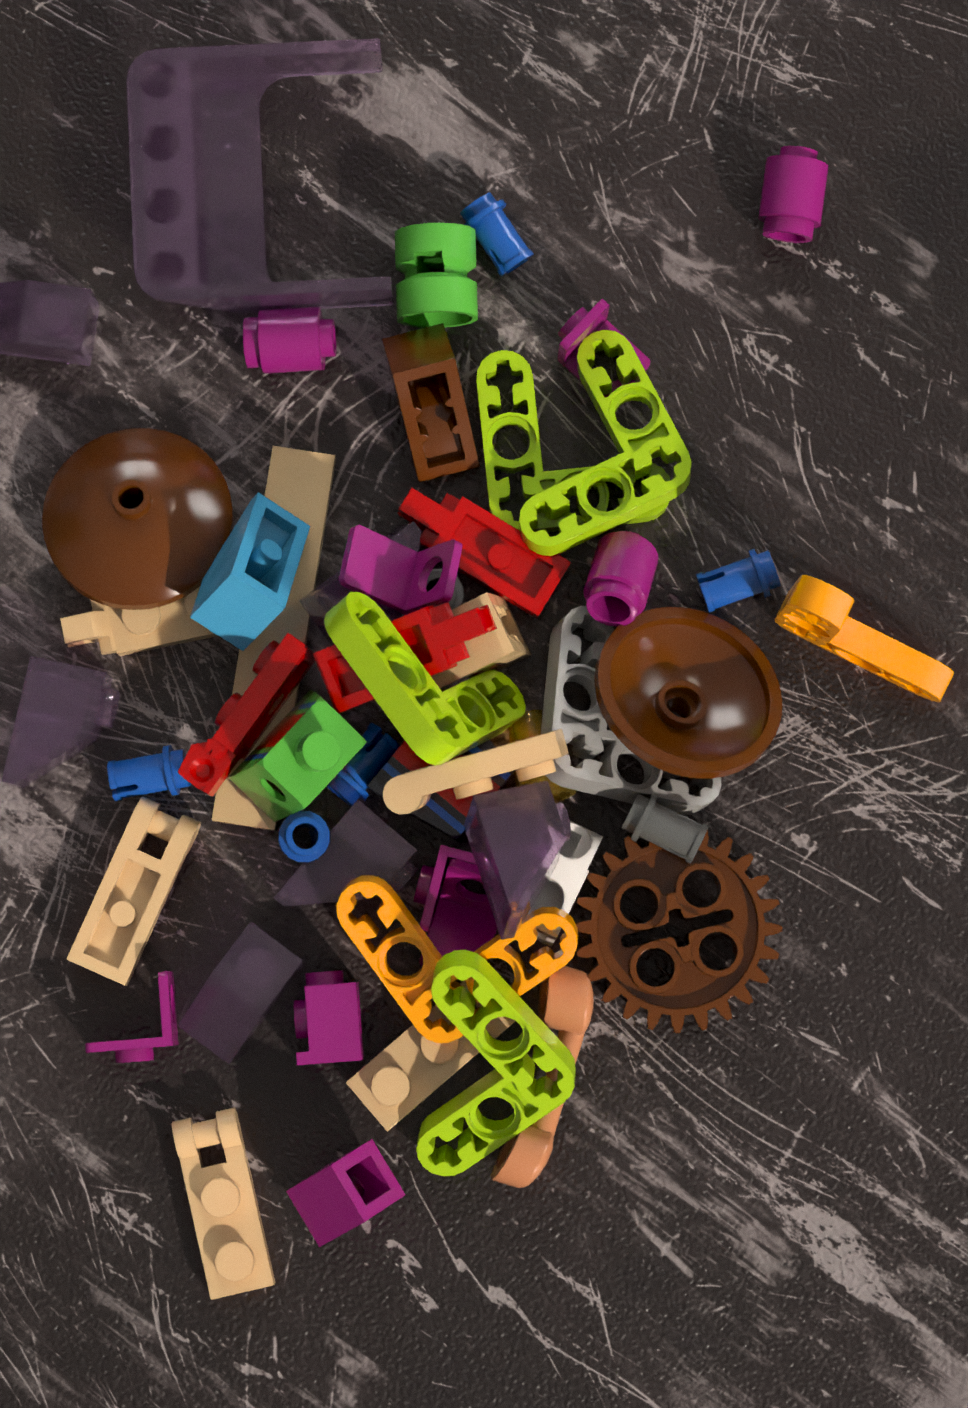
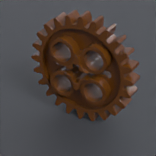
[575,830,782,1033]

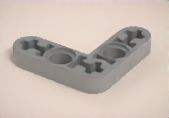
[541,606,722,815]

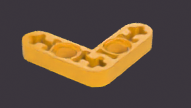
[775,575,954,702]
[336,875,578,1043]

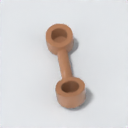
[491,965,594,1188]

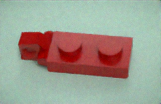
[397,488,571,619]
[313,602,497,713]
[178,633,315,797]

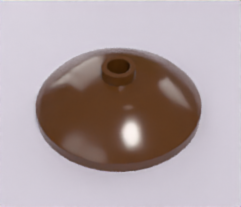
[42,428,233,610]
[594,607,782,779]

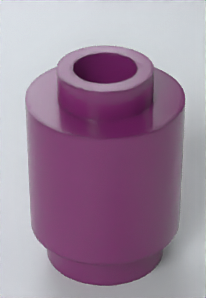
[758,146,829,243]
[243,307,337,374]
[583,531,658,627]

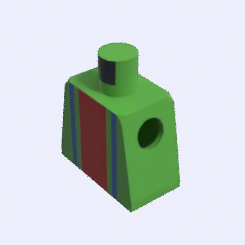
[228,690,367,822]

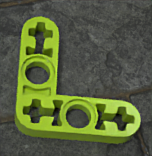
[519,330,692,556]
[476,350,670,532]
[324,592,526,766]
[416,950,576,1176]

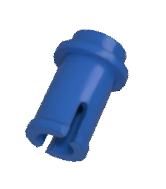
[460,192,534,277]
[696,549,781,613]
[326,723,400,806]
[107,745,191,801]
[278,811,330,863]

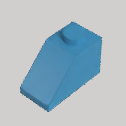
[190,492,310,651]

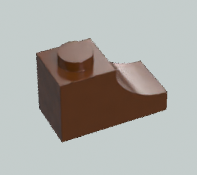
[382,323,480,482]

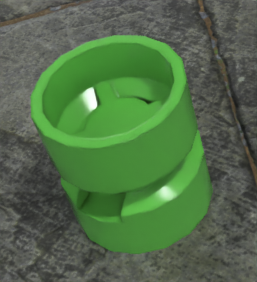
[395,223,478,328]

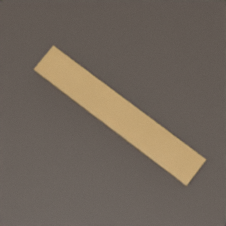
[212,446,336,831]

